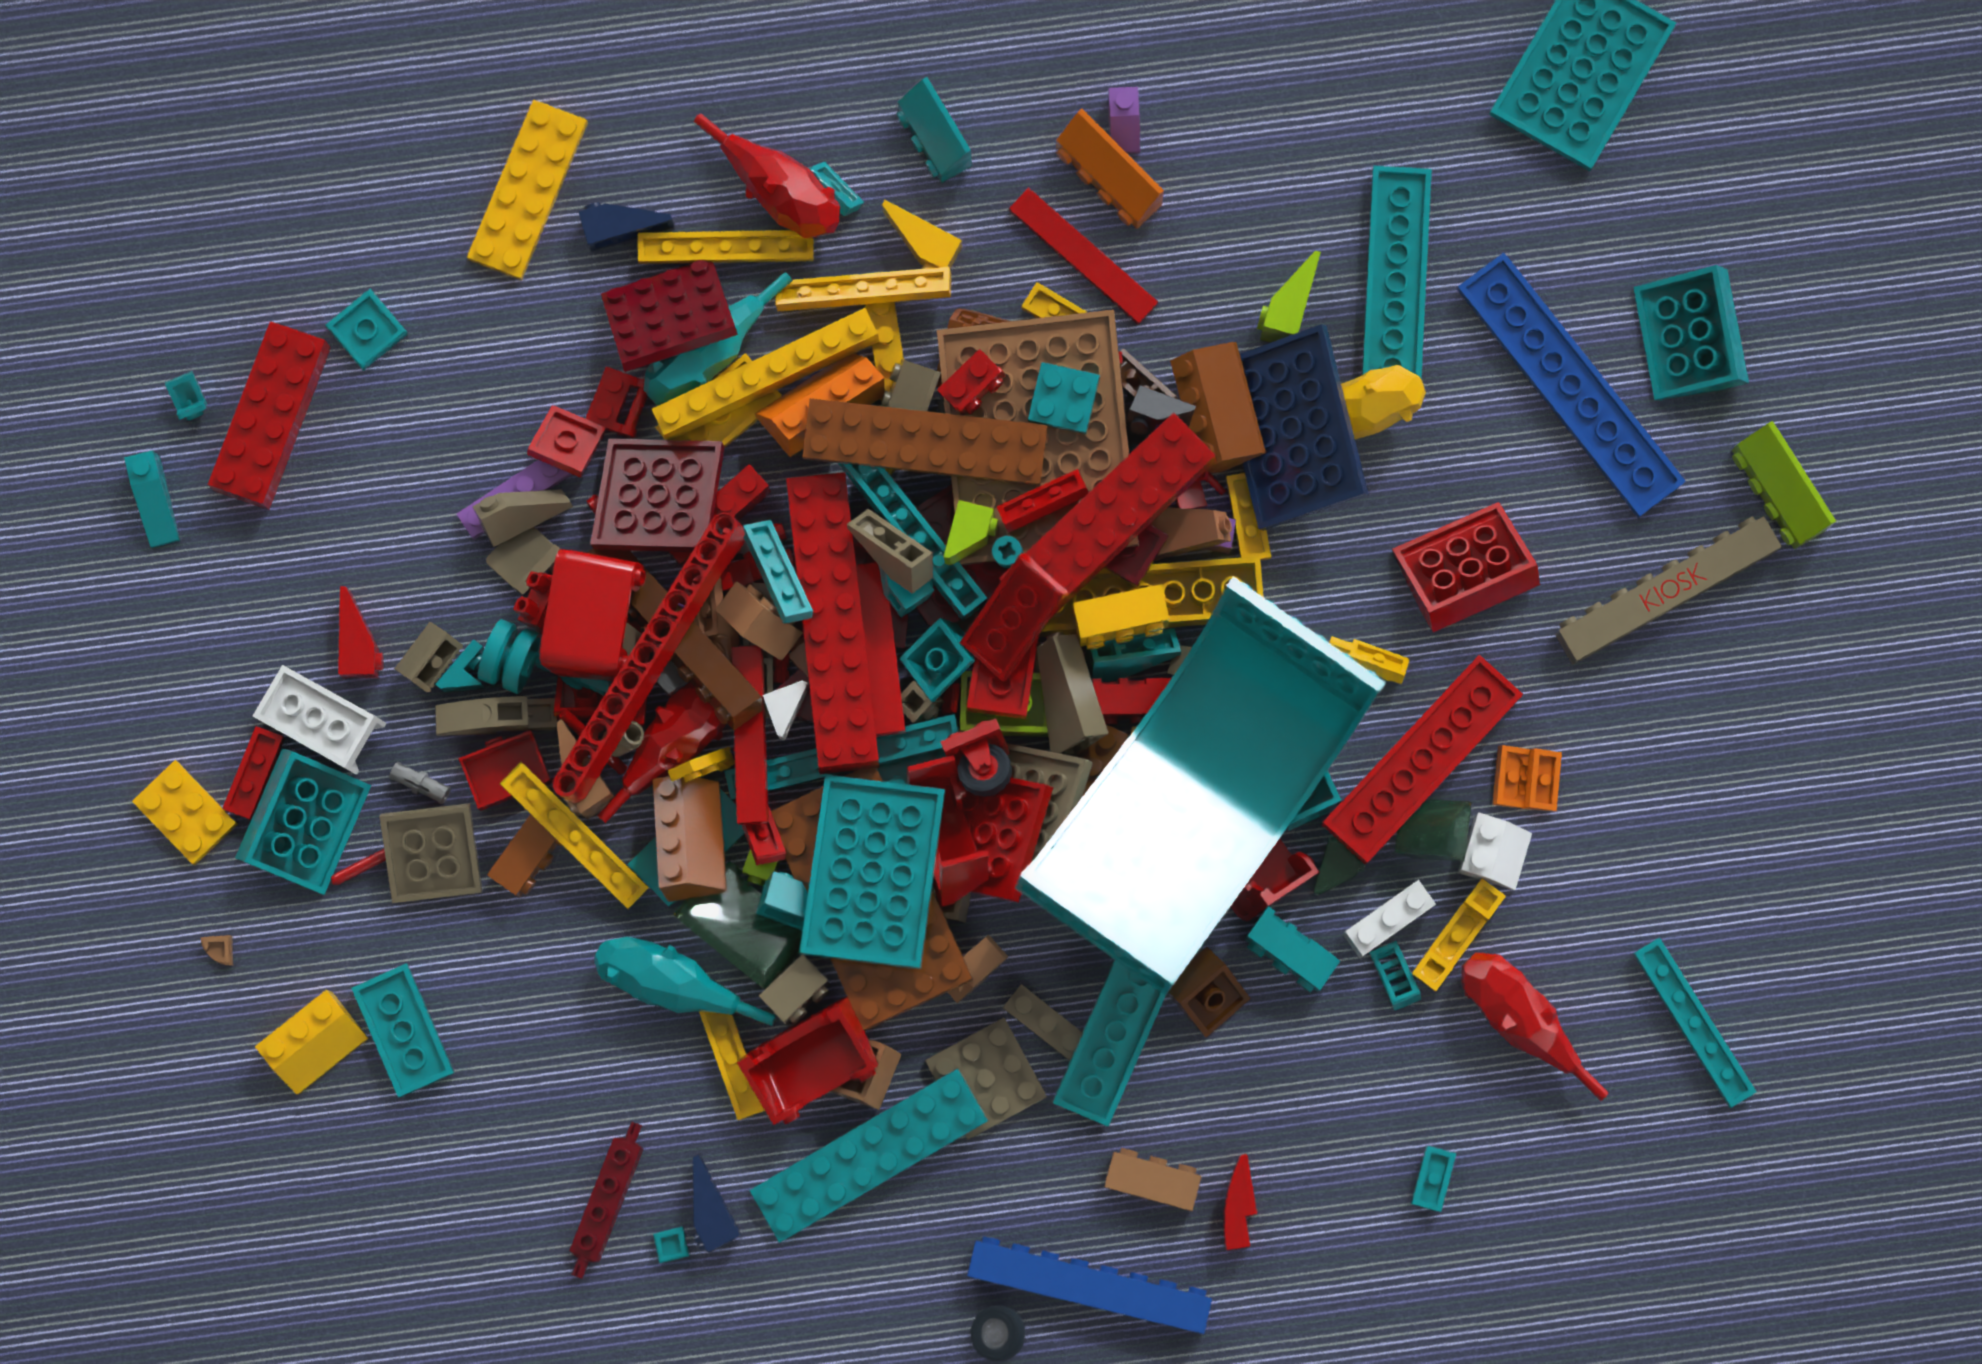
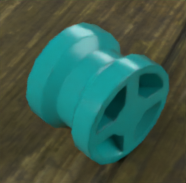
[992,536,1024,569]

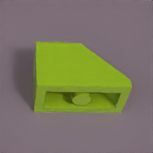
[943,500,999,565]

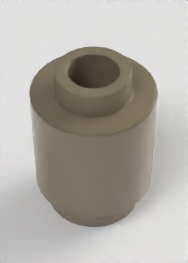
[602,721,644,757]

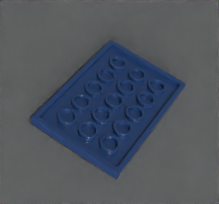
[1240,324,1369,531]

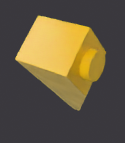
[882,200,962,269]

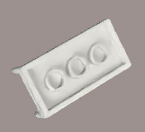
[253,665,387,775]

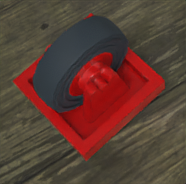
[941,719,1012,797]

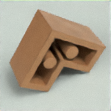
[715,581,803,661]

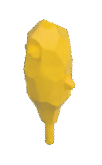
[1341,365,1426,440]

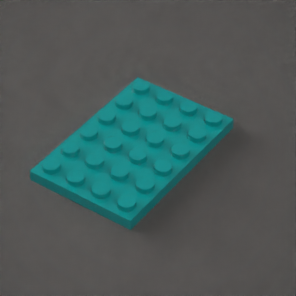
[1489,0,1677,171]
[800,775,945,969]

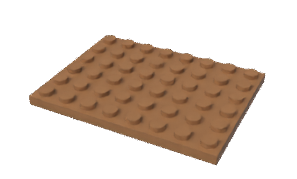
[937,310,1139,565]

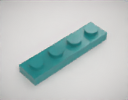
[743,520,813,624]

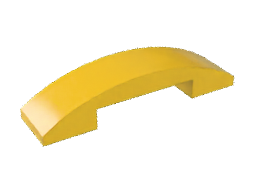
[1411,878,1506,992]

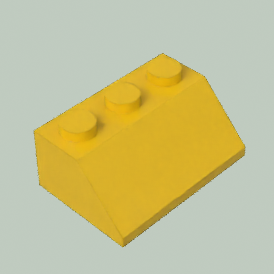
[255,990,369,1095]

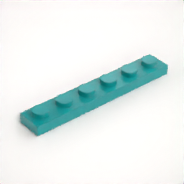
[1633,937,1757,1108]

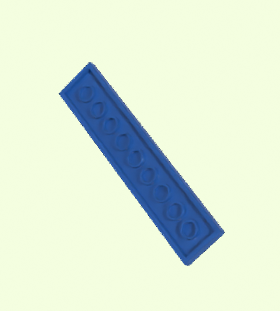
[1457,252,1686,518]

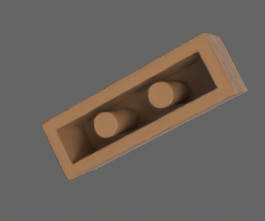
[1104,1148,1202,1211]

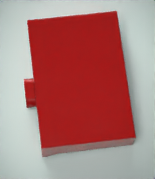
[458,730,553,811]

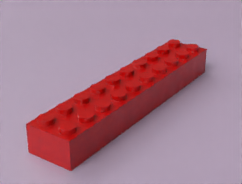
[786,472,879,775]

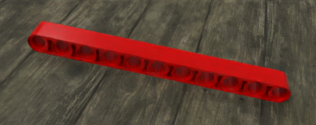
[553,512,745,803]

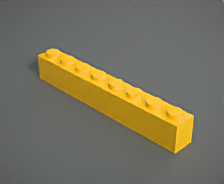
[652,308,879,440]

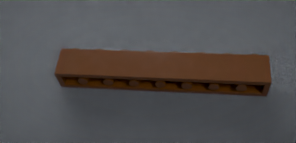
[587,548,762,730]

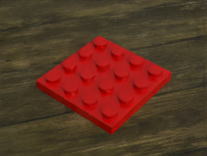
[956,776,1053,903]

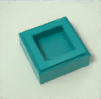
[653,1227,690,1263]

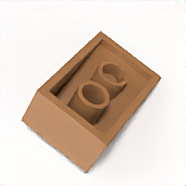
[557,719,614,820]
[830,1039,902,1110]

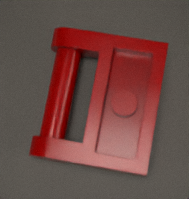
[585,366,648,439]

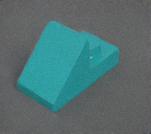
[435,639,485,692]

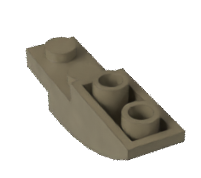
[435,696,557,736]

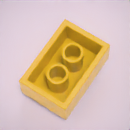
[1072,584,1169,650]

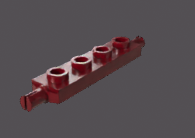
[569,1121,644,1279]

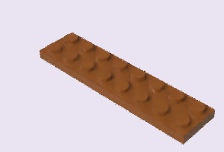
[803,398,1047,486]

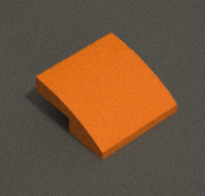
[1492,745,1562,812]

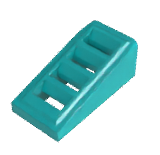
[1369,941,1422,1011]

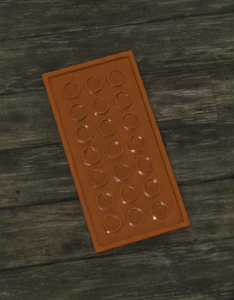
[771,768,973,1031]

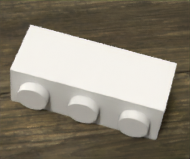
[1343,880,1436,958]

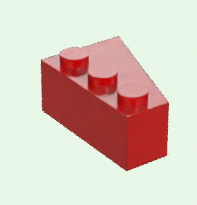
[1092,678,1171,726]

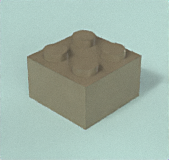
[759,954,831,1025]

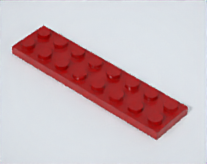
[1321,655,1523,865]

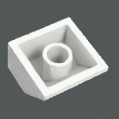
[1457,812,1532,891]

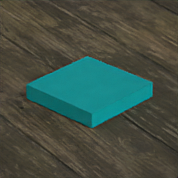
[325,288,408,371]

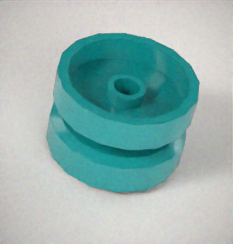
[478,619,541,694]

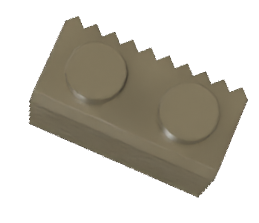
[394,622,463,692]

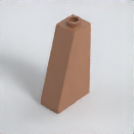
[1151,508,1232,561]

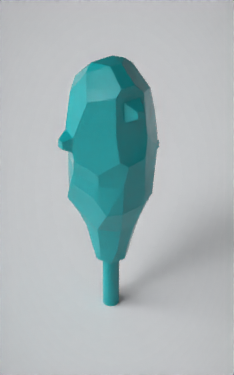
[644,272,793,405]
[594,936,776,1026]

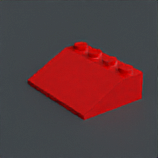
[1392,502,1540,632]

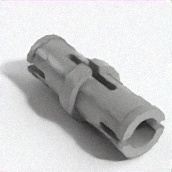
[389,762,451,804]

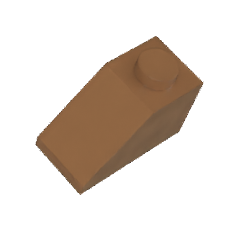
[948,935,1008,1003]

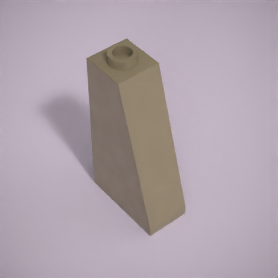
[1037,632,1109,756]

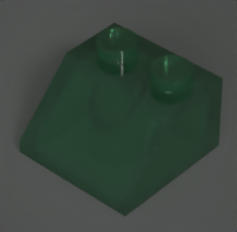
[1395,799,1472,861]

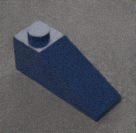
[578,202,675,251]
[692,1155,742,1253]

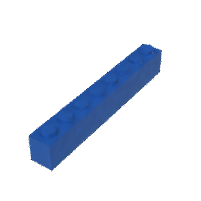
[967,1236,1212,1334]

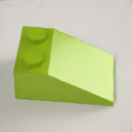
[1257,251,1321,343]

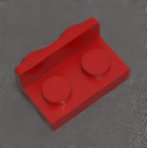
[937,349,1005,416]

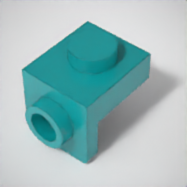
[165,371,207,420]

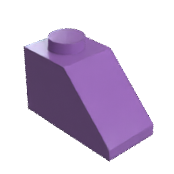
[1108,87,1140,153]

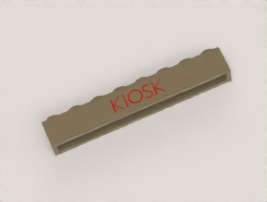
[1555,516,1782,665]

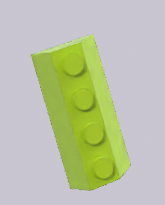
[1732,421,1836,550]

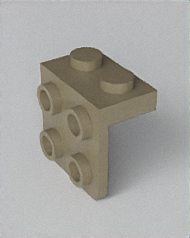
[486,527,560,598]

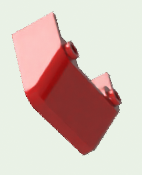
[907,755,992,907]

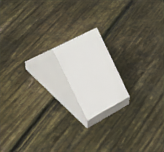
[763,680,809,741]

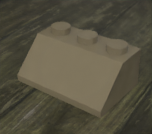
[880,359,941,411]

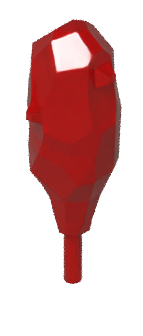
[694,113,840,239]
[597,682,726,823]
[1461,952,1609,1101]

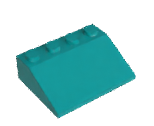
[1633,265,1749,401]
[235,749,372,895]

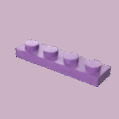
[456,460,572,540]

